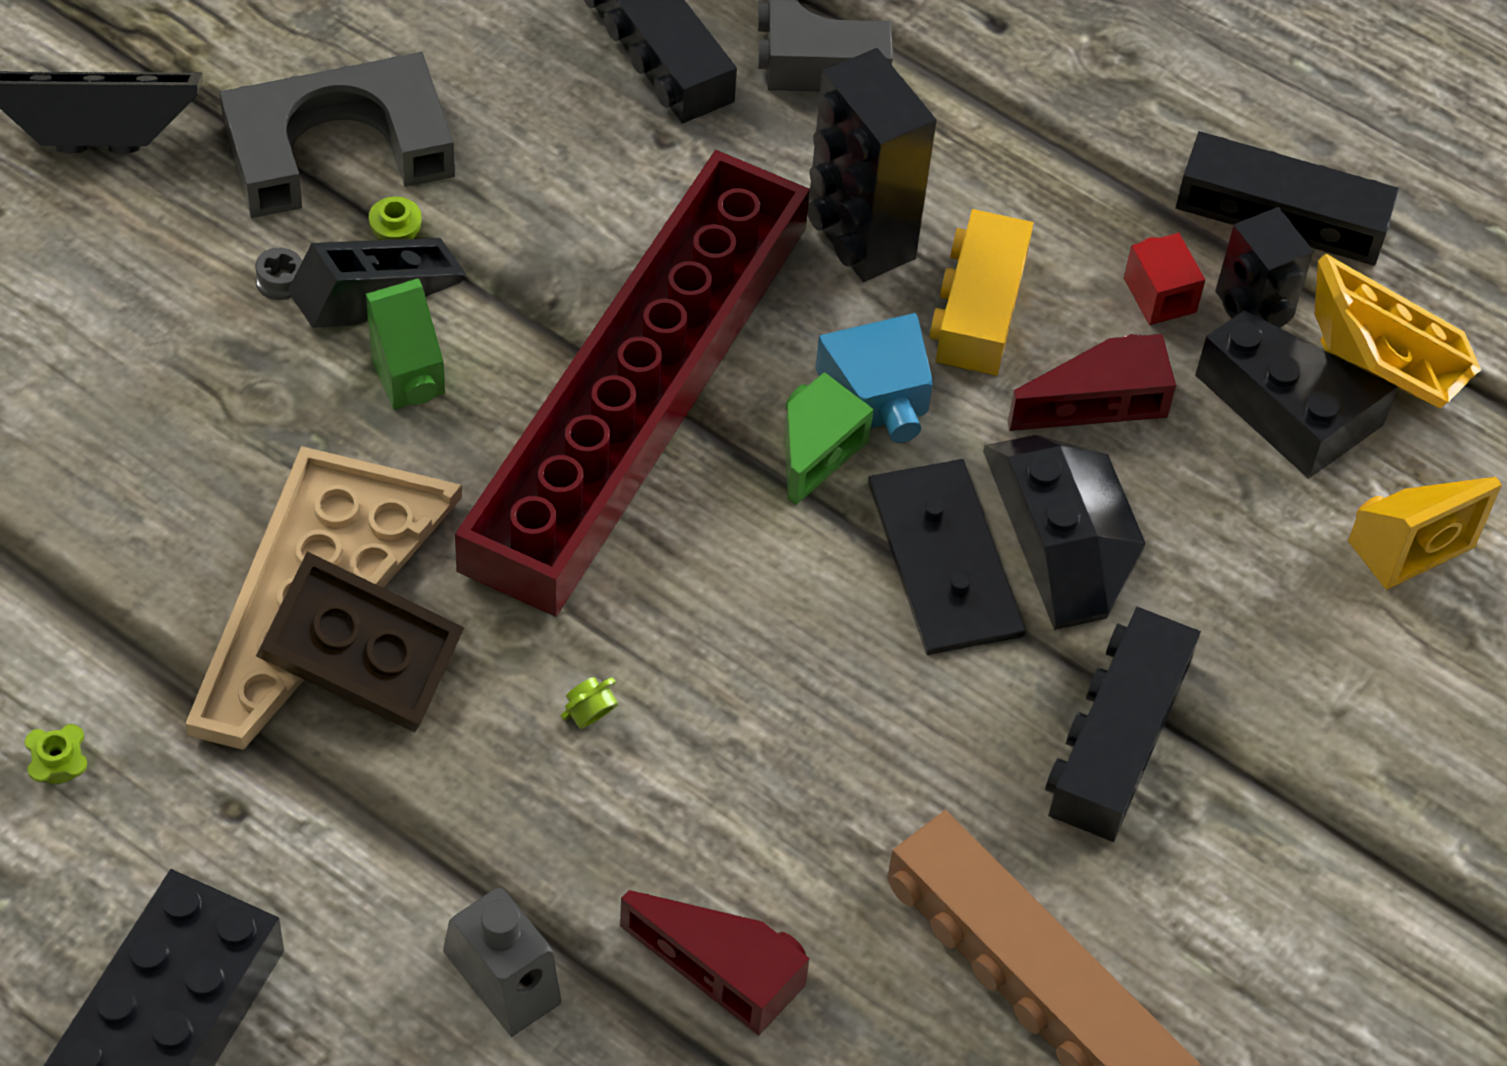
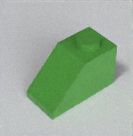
[366,278,445,410]
[784,372,874,505]

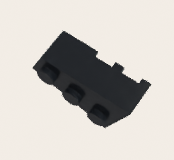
[1195,310,1398,479]

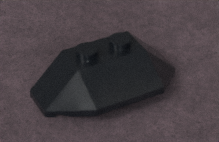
[0,71,203,154]
[983,435,1146,630]

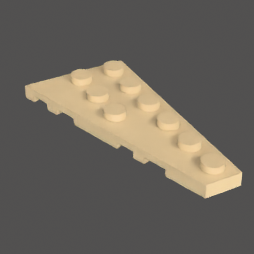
[185,446,462,750]

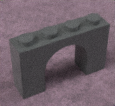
[757,0,893,92]
[219,52,455,218]

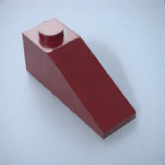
[1007,334,1176,431]
[620,890,810,1036]

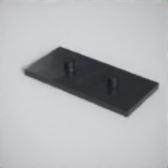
[868,459,1025,656]

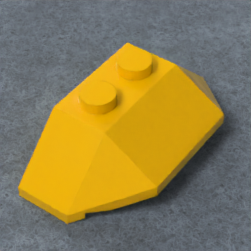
[1314,254,1481,409]

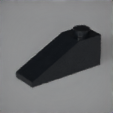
[287,238,466,328]

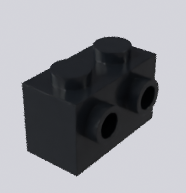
[1215,207,1314,328]

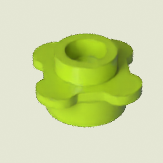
[560,677,619,729]
[24,724,88,784]

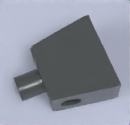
[443,888,561,1037]

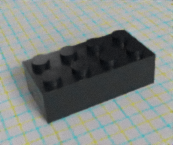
[807,48,937,283]
[43,869,284,1066]

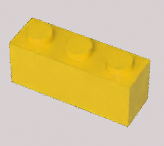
[929,209,1034,376]

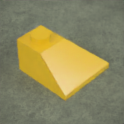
[1348,476,1502,590]

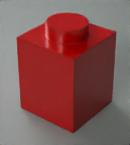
[1123,233,1206,326]

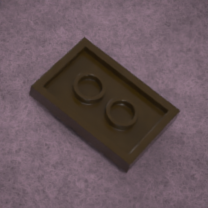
[256,551,465,732]

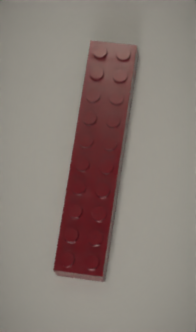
[455,149,810,617]

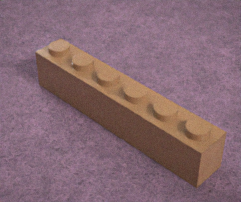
[887,809,1201,1066]

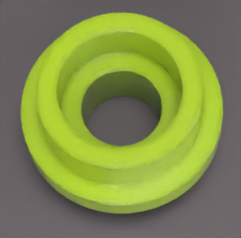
[369,196,422,240]

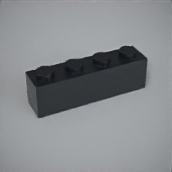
[584,0,737,124]
[1175,131,1399,266]
[1045,606,1201,842]

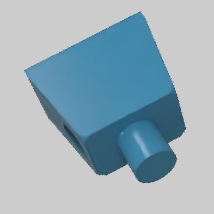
[815,313,933,443]

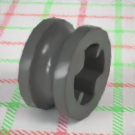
[255,247,303,300]

